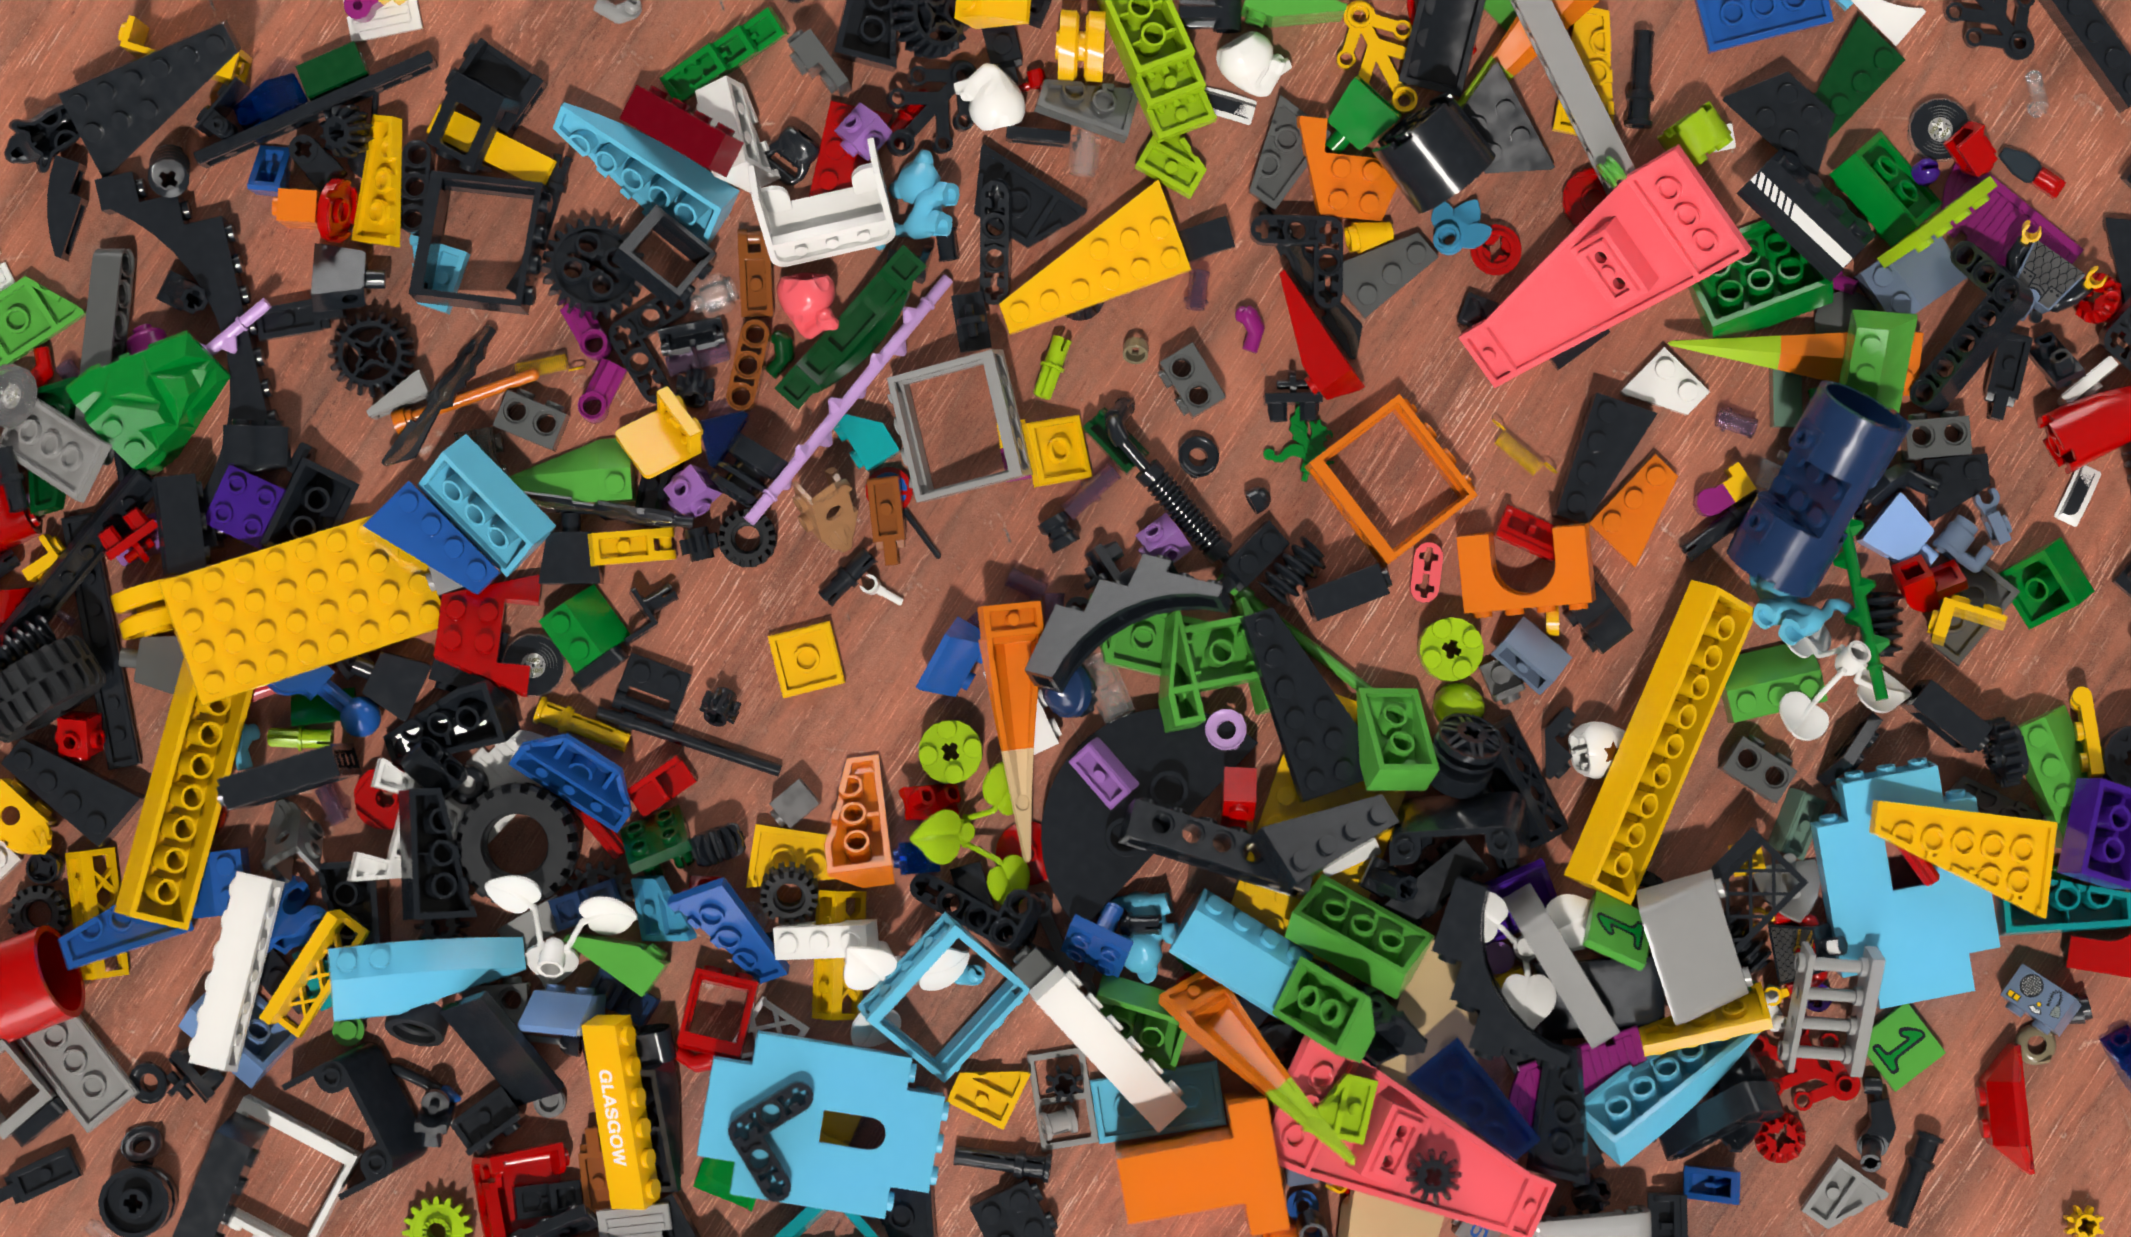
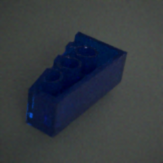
[1406,1037,1541,1162]

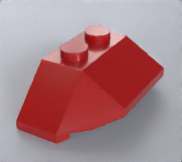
[1976,1043,2035,1175]

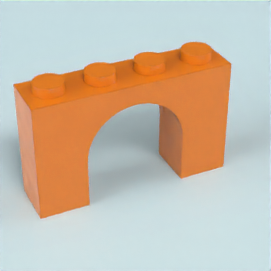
[1456,523,1596,618]

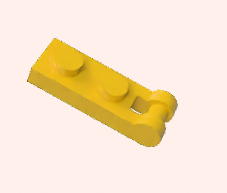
[588,527,677,566]
[2069,687,2105,778]

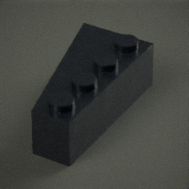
[1,739,145,847]

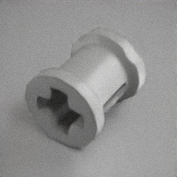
[1038,1104,1078,1141]

